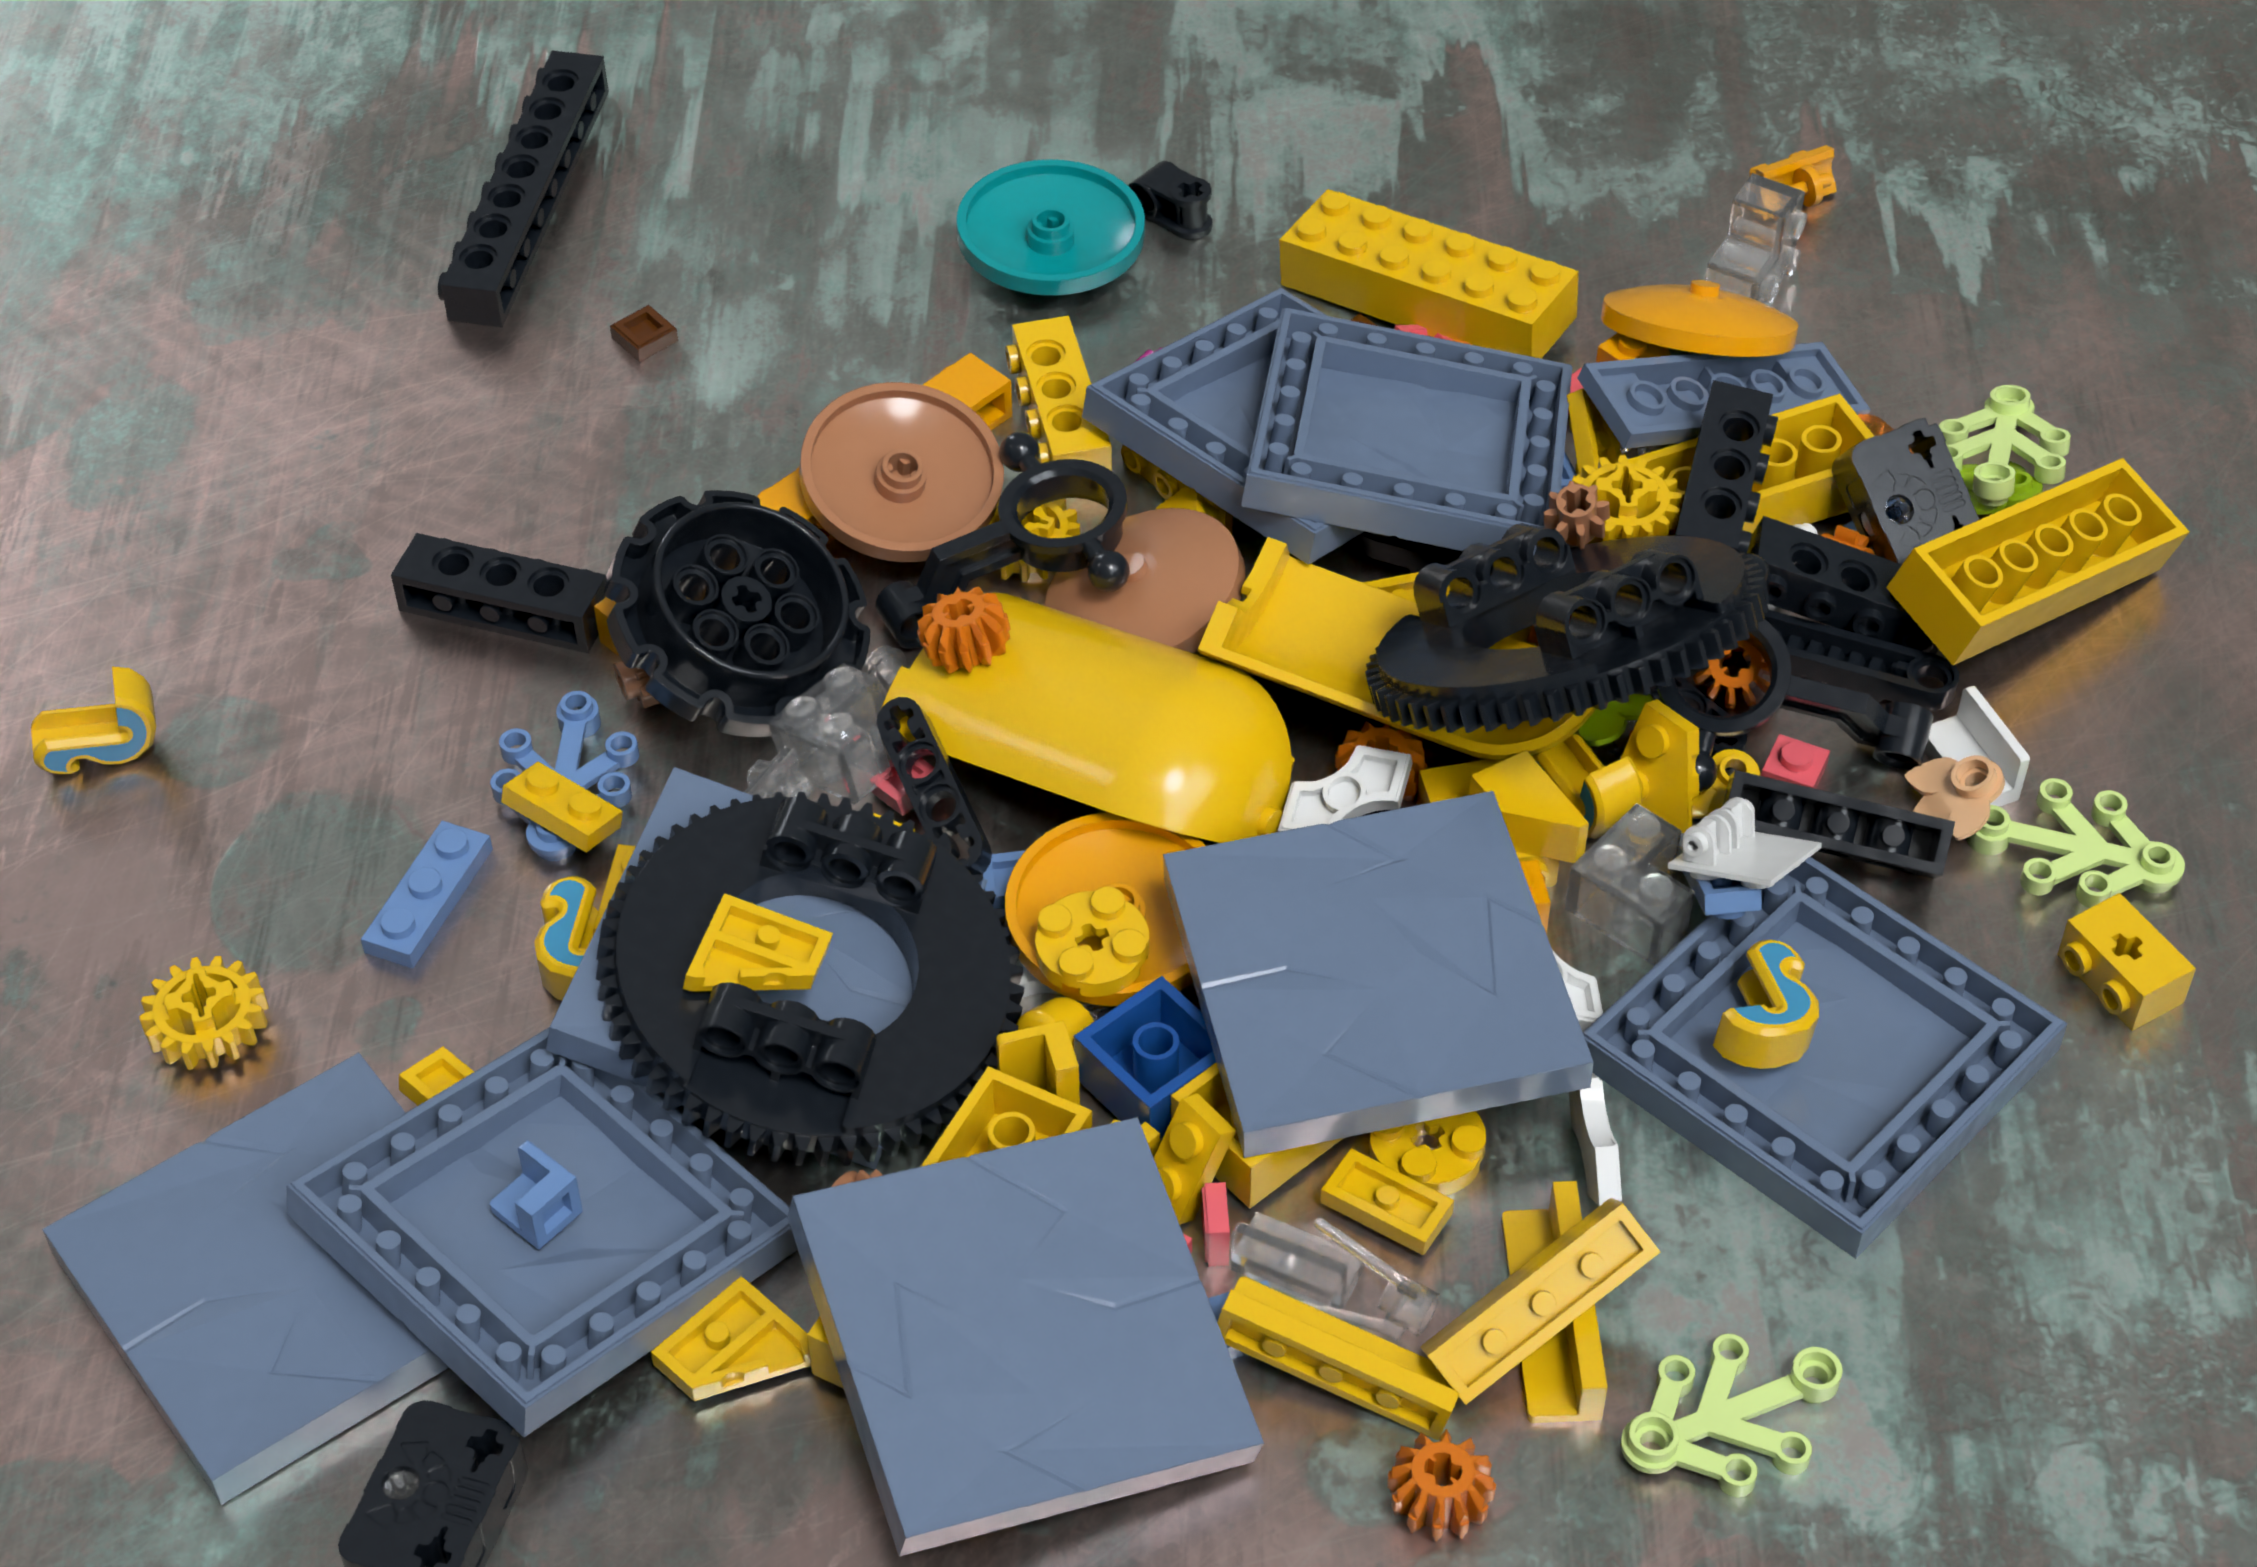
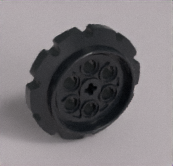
[604,490,871,737]

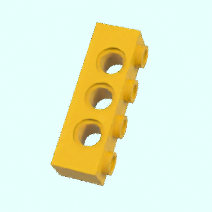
[1005,315,1112,471]

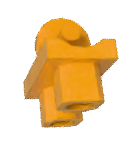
[1749,145,1837,216]

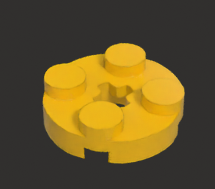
[1035,887,1150,997]
[1369,1111,1486,1196]

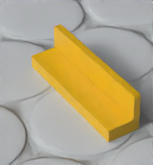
[1501,1181,1608,1423]
[1420,1197,1660,1405]
[1217,1276,1460,1441]

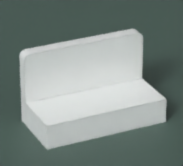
[1925,685,2030,807]

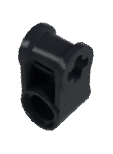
[1128,161,1213,240]

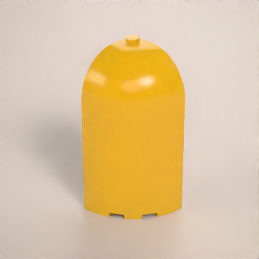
[1198,537,1596,760]
[874,592,1292,843]

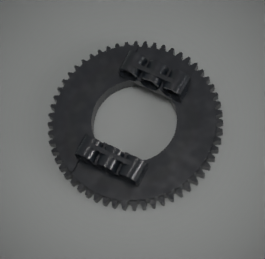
[1365,523,1770,733]
[596,792,1024,1167]

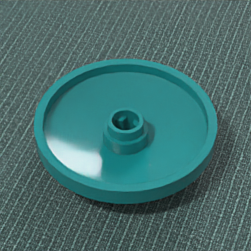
[957,159,1145,295]

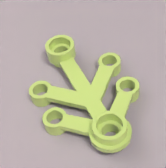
[1939,385,2071,506]
[1966,778,2185,908]
[1620,1333,1843,1498]

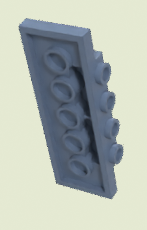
[1577,342,1871,449]

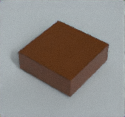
[610,305,678,362]

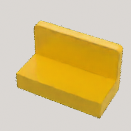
[996,1020,1080,1105]

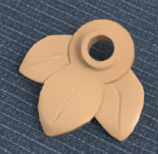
[1904,755,2005,841]

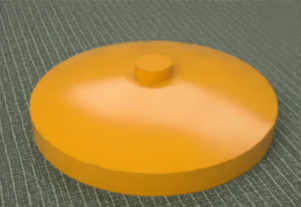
[1601,280,1798,357]
[1005,812,1206,1006]

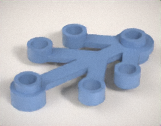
[490,691,639,861]

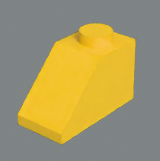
[1469,750,1589,863]

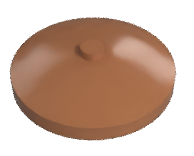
[799,382,1004,562]
[1044,508,1246,653]

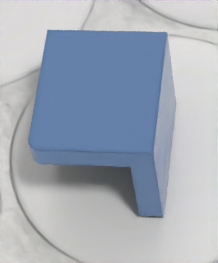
[490,1140,583,1250]

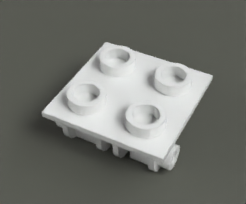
[1668,797,1822,889]

